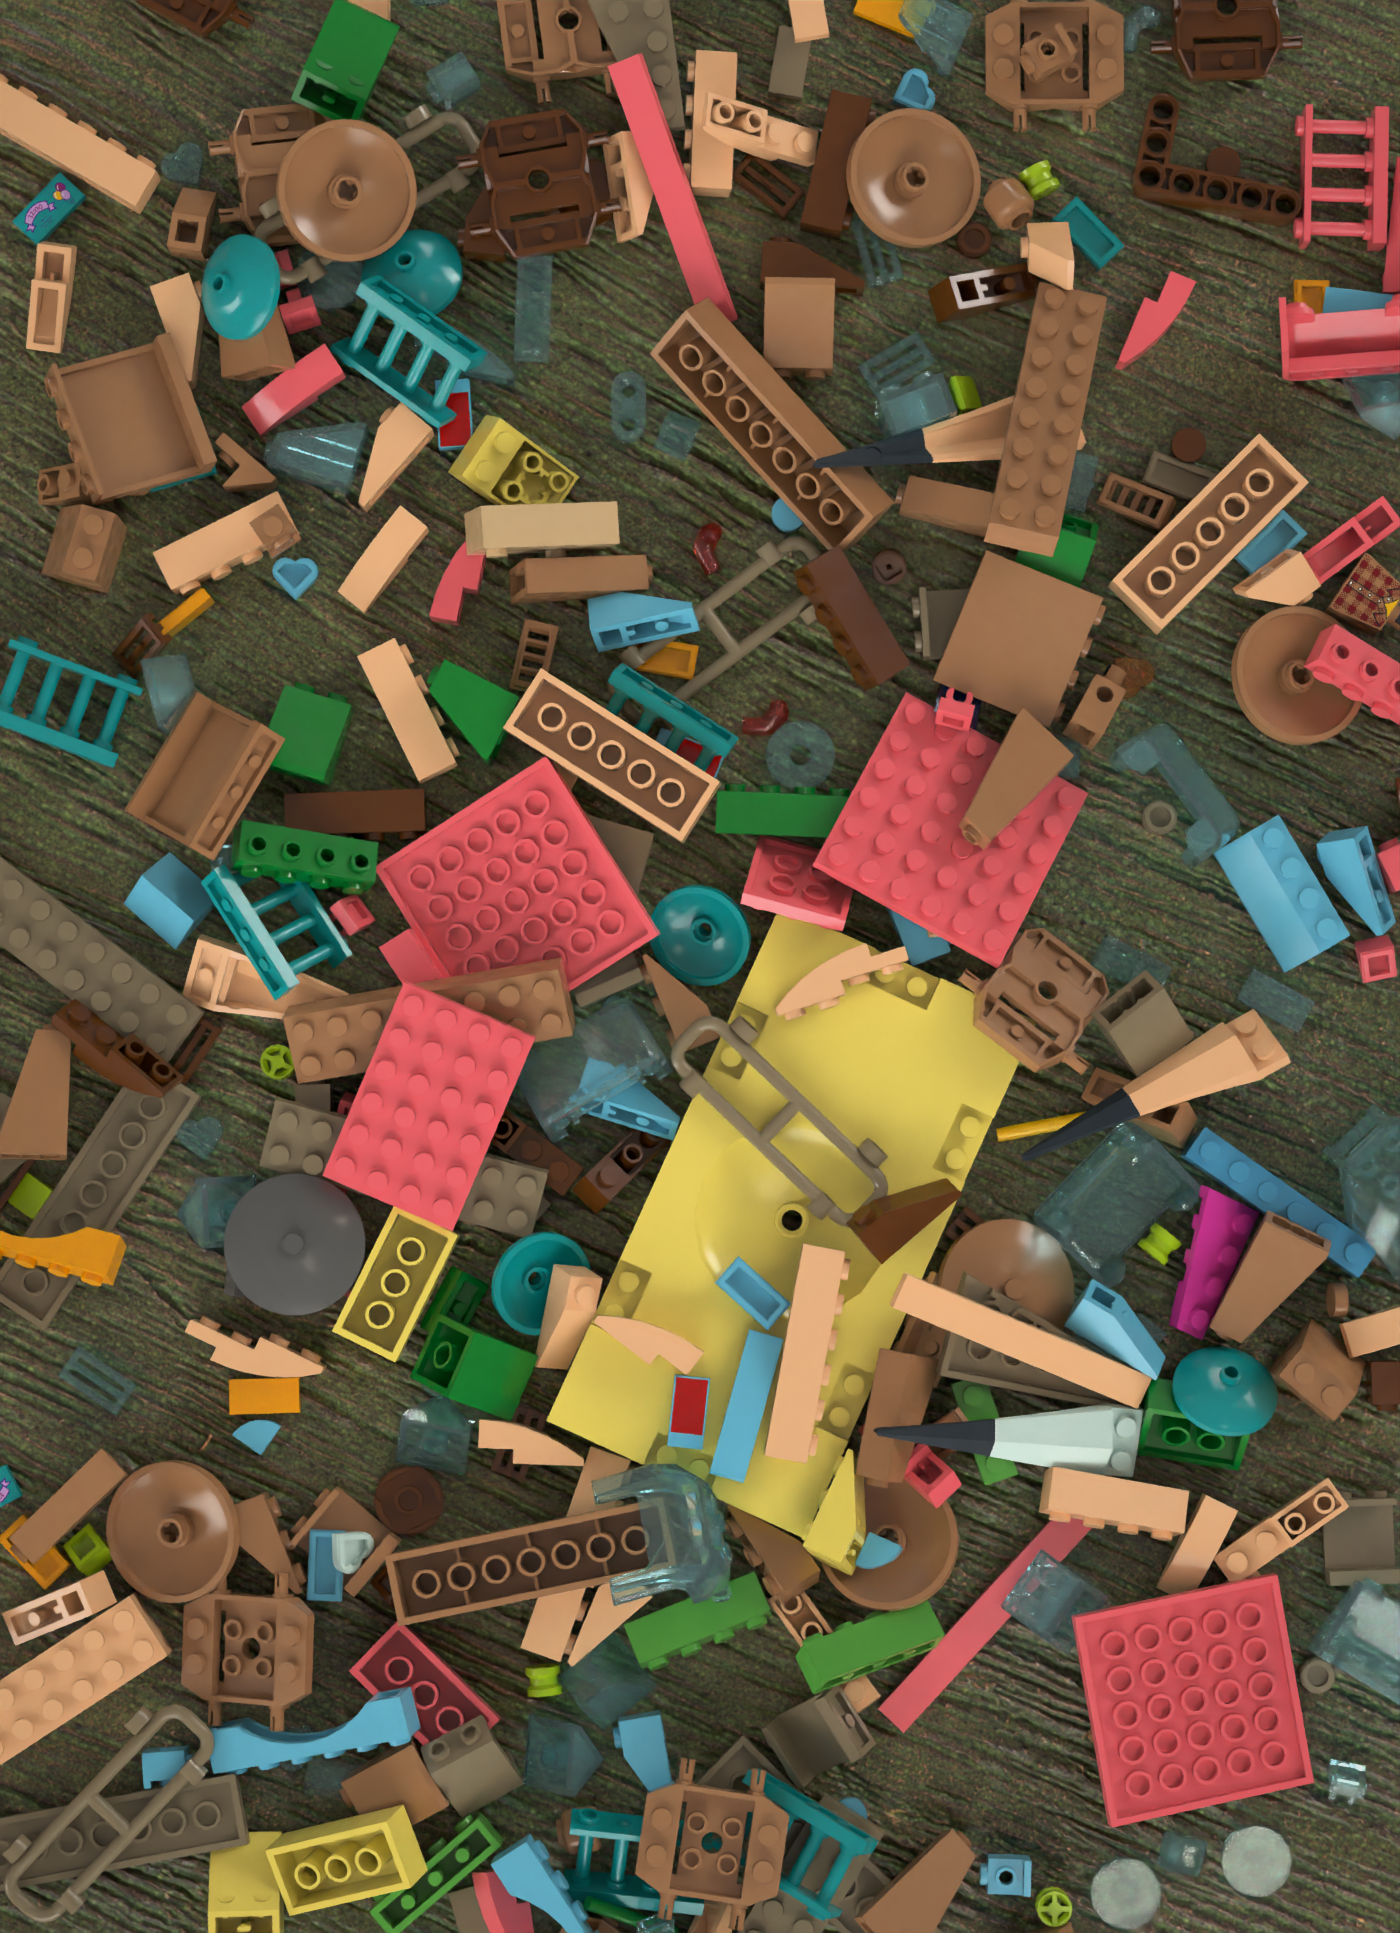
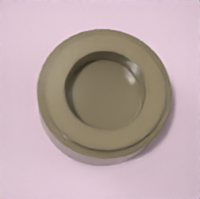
[1141,800,1177,836]
[1298,1657,1335,1694]

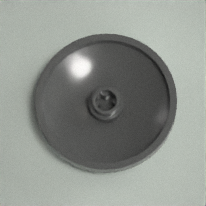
[224,1174,366,1315]

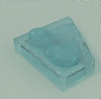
[898,0,974,77]

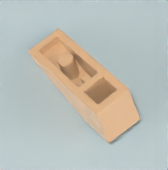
[603,131,653,243]
[150,272,205,389]
[358,402,435,513]
[535,1264,603,1370]
[2,1570,117,1646]
[568,1577,653,1667]

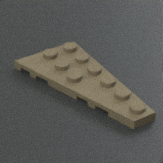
[586,0,685,131]
[936,1271,1126,1406]

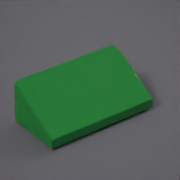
[420,1266,489,1333]

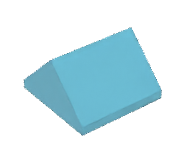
[124,852,215,950]

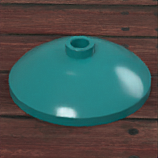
[361,229,463,321]
[201,234,280,340]
[650,885,751,986]
[491,1232,591,1335]
[1172,1346,1278,1436]

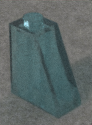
[263,422,369,496]

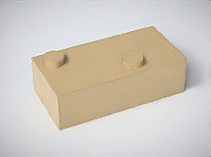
[464,501,620,558]

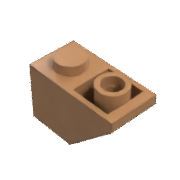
[167,187,217,261]
[37,463,114,506]

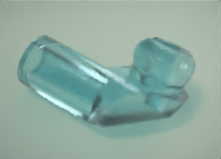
[1123,6,1160,53]

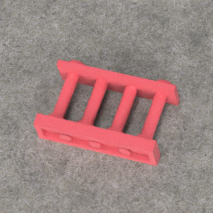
[1293,104,1389,251]

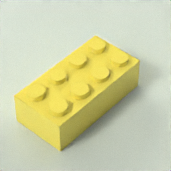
[332,1207,460,1362]
[265,1804,428,1916]

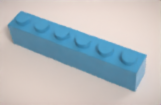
[1180,1127,1379,1278]

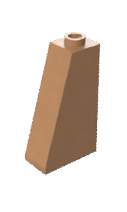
[219,304,295,381]
[895,475,994,537]
[509,555,653,605]
[958,707,1075,850]
[0,1024,71,1161]
[1209,1210,1332,1343]
[855,1348,939,1488]
[9,1448,130,1564]
[854,1829,976,1933]

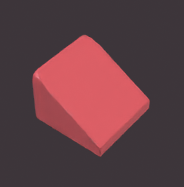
[1354,935,1397,983]

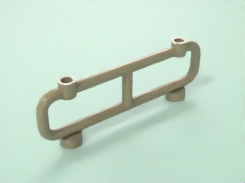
[253,104,480,285]
[607,536,822,730]
[671,1015,888,1227]
[2,1704,215,1923]

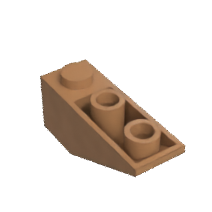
[638,954,720,1053]
[234,1491,307,1595]
[724,1504,820,1603]

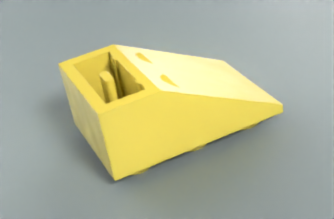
[448,415,579,505]
[802,1448,867,1576]
[208,1831,284,1933]

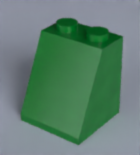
[1014,513,1099,588]
[427,659,521,767]
[268,682,355,788]
[410,1313,538,1421]

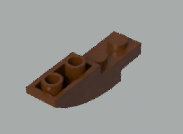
[50,999,185,1098]
[491,1108,585,1197]

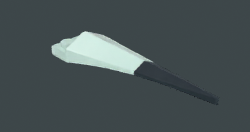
[873,1403,1144,1477]

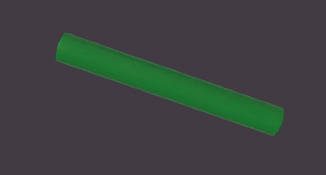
[583,1896,678,1933]

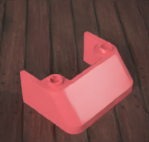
[1279,294,1400,381]

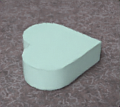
[332,1531,374,1574]

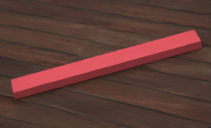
[607,53,738,322]
[877,1518,1092,1733]

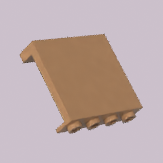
[44,332,217,505]
[933,550,1106,728]
[125,690,285,861]

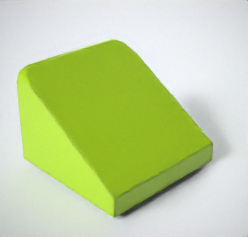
[948,376,982,415]
[8,1172,54,1220]
[62,1523,112,1576]

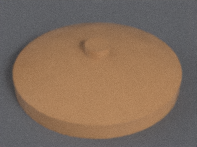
[846,108,981,248]
[276,119,417,262]
[1231,606,1362,745]
[937,1219,1074,1330]
[106,1460,240,1603]
[821,1477,959,1612]

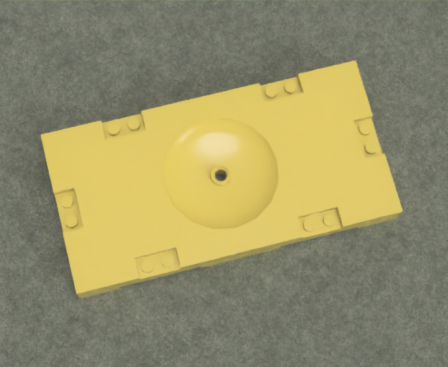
[546,914,1036,1537]

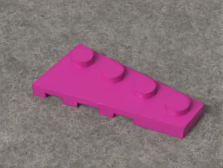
[1169,1185,1259,1340]

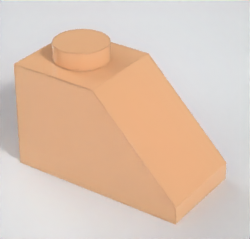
[1020,222,1075,290]
[1232,548,1321,606]

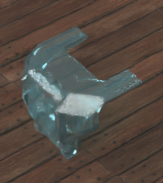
[1322,1104,1400,1283]
[591,1464,733,1606]

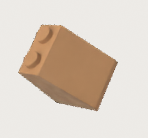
[763,277,835,381]
[41,504,128,594]
[1268,1318,1366,1421]
[339,1736,450,1825]

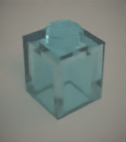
[425,51,481,111]

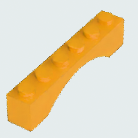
[0,1227,127,1286]

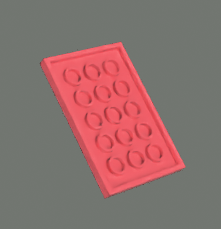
[322,980,536,1231]

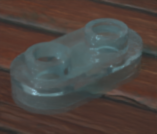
[611,371,646,443]

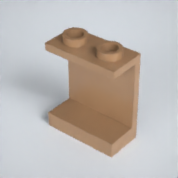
[289,1486,402,1597]

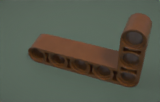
[1131,93,1301,227]

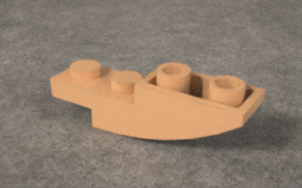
[702,92,818,167]
[775,943,909,1021]
[185,1315,327,1378]
[1214,1477,1349,1582]
[768,1591,881,1714]

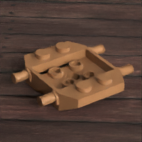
[496,0,618,106]
[984,0,1124,132]
[208,103,332,247]
[957,928,1110,1075]
[181,1572,314,1731]
[635,1757,789,1931]

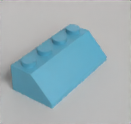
[1213,815,1350,973]

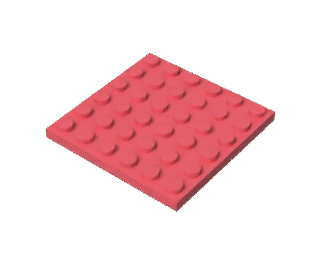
[812,692,1088,968]
[376,756,661,992]
[1071,1573,1314,1828]

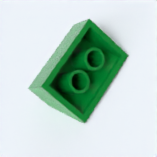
[1137,1378,1250,1471]

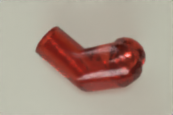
[693,522,722,576]
[742,699,789,735]

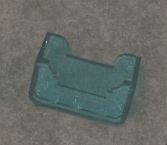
[1107,724,1240,870]
[517,996,673,1144]
[1034,1121,1201,1289]
[1307,1576,1400,1705]

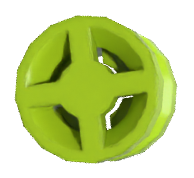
[1018,160,1061,201]
[260,1044,295,1080]
[1137,1222,1182,1266]
[525,1664,562,1697]
[1035,1886,1072,1927]

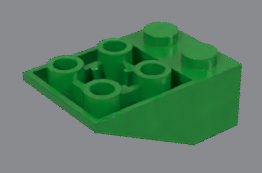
[291,0,400,121]

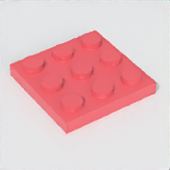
[740,835,854,932]

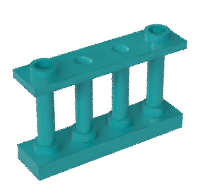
[329,275,488,428]
[0,636,143,768]
[605,663,739,772]
[201,864,352,1001]
[712,1768,879,1921]
[564,1808,713,1916]

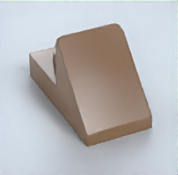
[215,432,279,492]

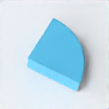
[232,1420,282,1455]
[855,1532,903,1569]

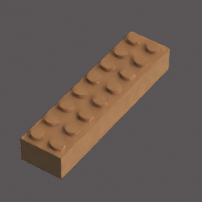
[984,282,1107,557]
[649,297,895,552]
[283,957,576,1084]
[385,1496,681,1626]

